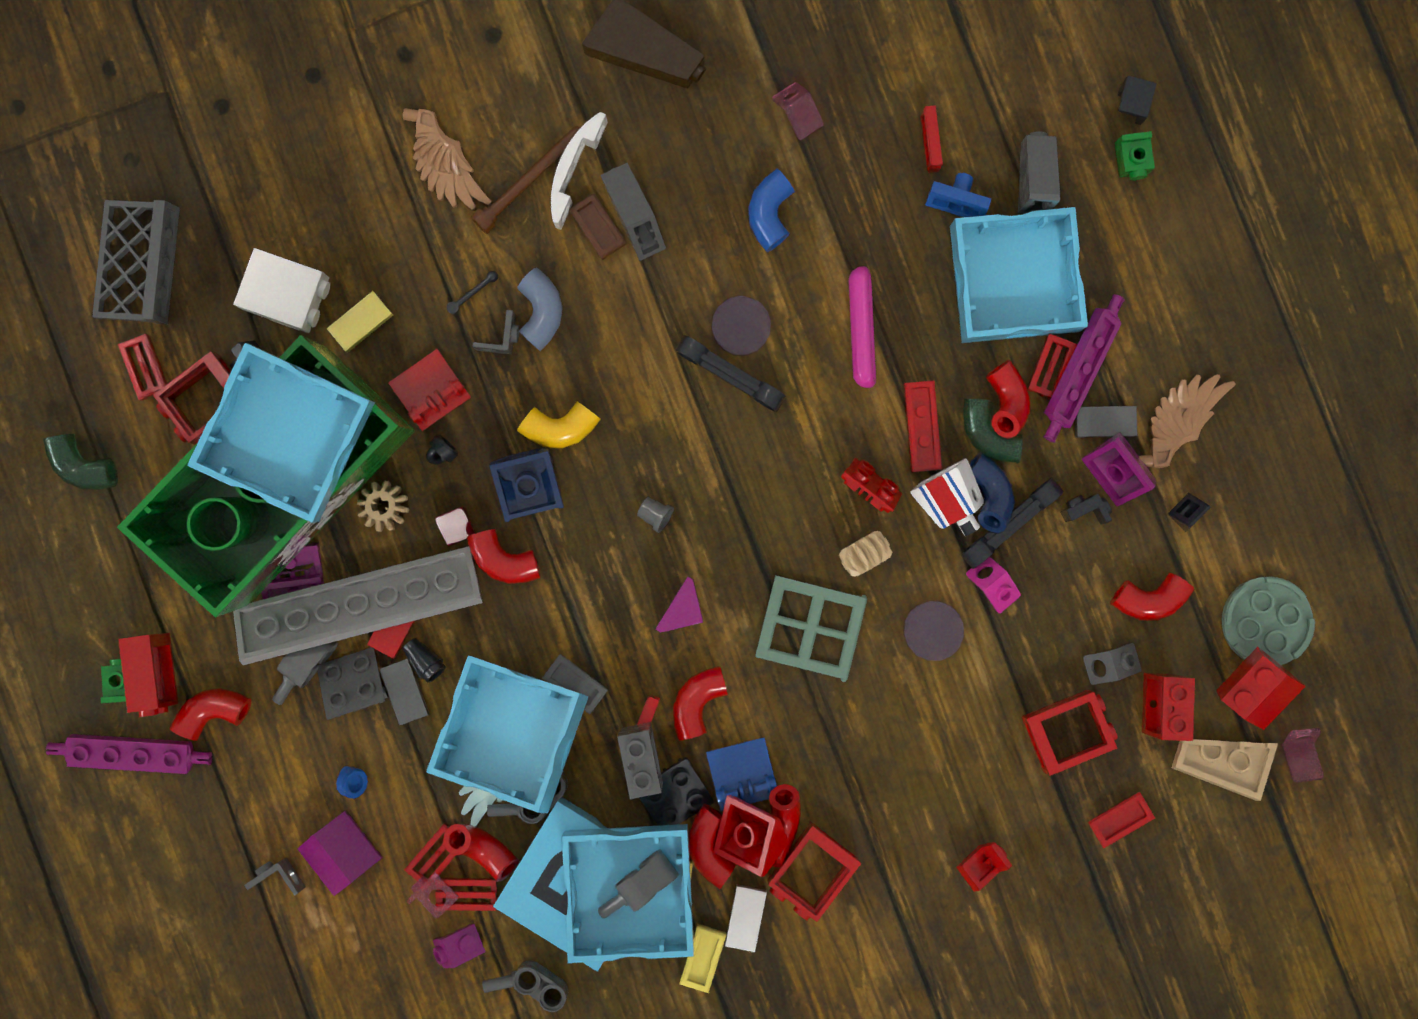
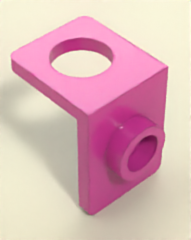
[966,556,1021,613]

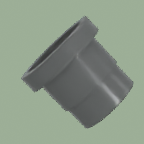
[637,497,674,533]

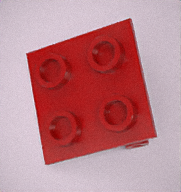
[388,349,471,432]
[841,458,902,513]

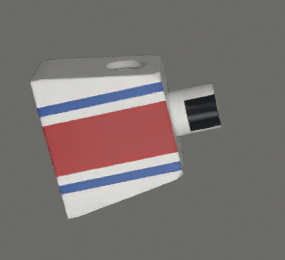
[910,458,984,536]

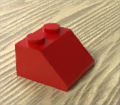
[1216,646,1306,730]

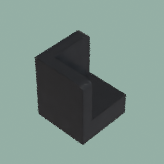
[1117,76,1157,125]

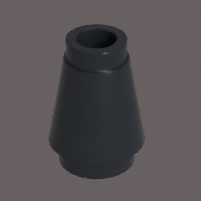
[402,638,446,683]

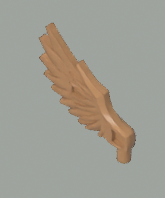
[403,108,492,210]
[1139,374,1236,469]

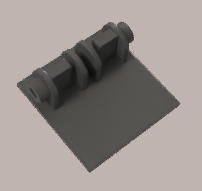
[317,647,389,720]

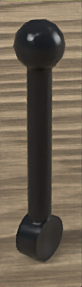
[447,271,498,314]

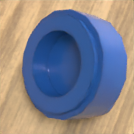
[336,766,368,799]

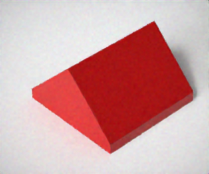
[713,795,789,877]

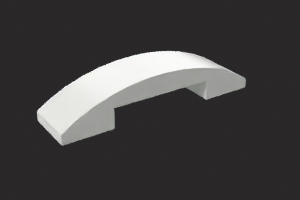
[551,112,608,230]

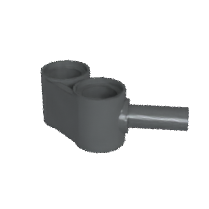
[272,642,338,705]
[487,772,568,824]
[598,849,679,918]
[482,960,568,1012]

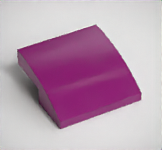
[262,542,324,599]

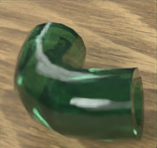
[963,398,1023,464]
[43,434,118,490]

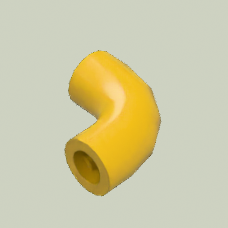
[517,401,601,448]

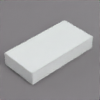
[725,884,767,952]

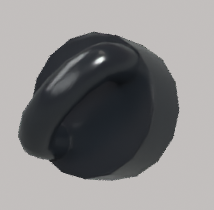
[426,434,458,465]

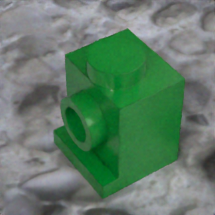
[1114,131,1155,180]
[101,659,126,703]

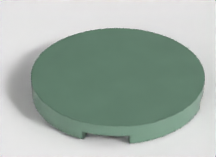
[1222,577,1315,665]

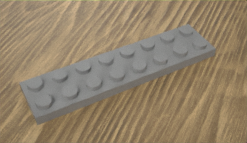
[233,546,483,665]

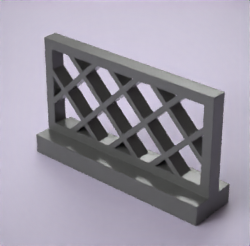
[92,200,180,325]

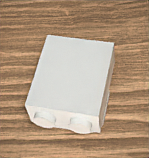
[233,248,330,333]

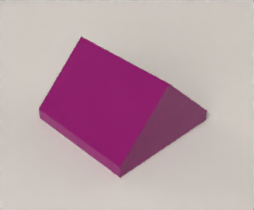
[1082,432,1156,506]
[656,577,703,633]
[297,810,383,896]

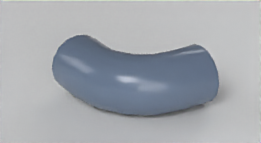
[518,267,563,351]

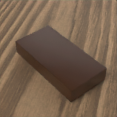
[569,193,627,260]

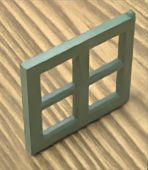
[755,575,867,682]

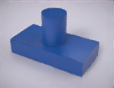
[925,173,991,217]

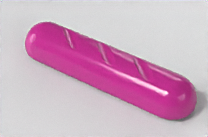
[849,266,876,388]

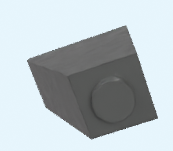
[1018,132,1060,214]
[600,163,666,261]

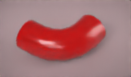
[986,360,1030,438]
[466,529,541,584]
[1110,573,1195,621]
[673,666,728,740]
[169,688,252,741]
[769,784,801,867]
[688,804,737,889]
[443,824,519,882]

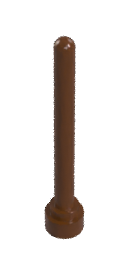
[471,126,580,234]

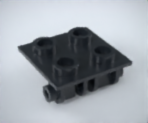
[639,757,715,826]

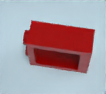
[153,351,231,445]
[118,633,179,717]
[1142,673,1195,741]
[1021,690,1118,776]
[767,822,861,922]

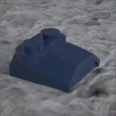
[489,448,564,522]

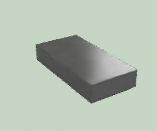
[1075,406,1137,438]
[542,654,609,714]
[380,659,430,725]

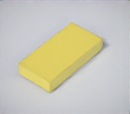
[327,291,393,353]
[680,924,726,993]

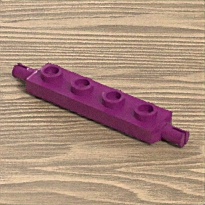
[1043,294,1125,443]
[46,734,212,774]

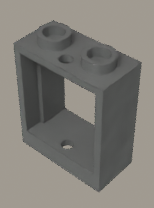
[617,722,663,799]

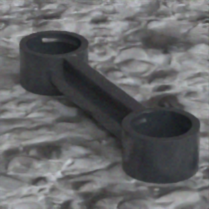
[675,335,786,412]
[961,478,1064,569]

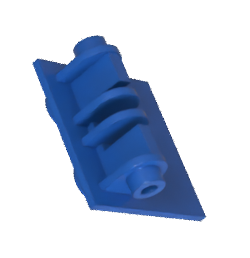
[706,737,777,811]

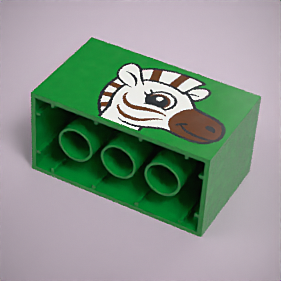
[117,335,415,618]

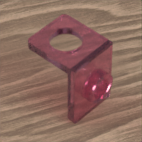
[772,82,823,140]
[1282,728,1324,783]
[407,872,458,918]

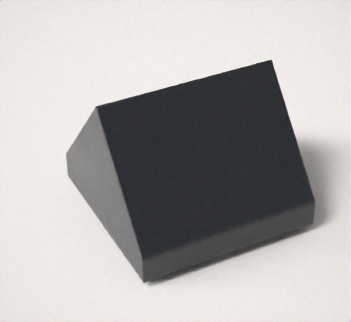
[1168,493,1211,532]

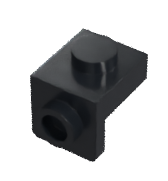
[1060,494,1112,524]

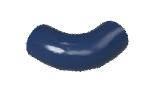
[969,452,1015,533]

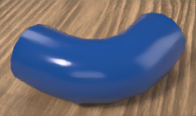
[748,168,795,252]

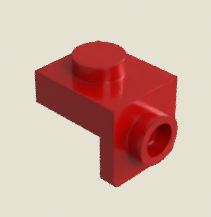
[956,842,1012,892]

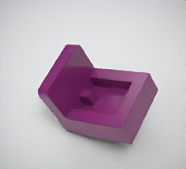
[433,924,485,968]

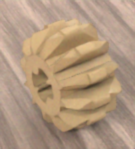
[357,481,409,532]
[839,531,893,576]

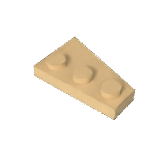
[1171,739,1278,801]

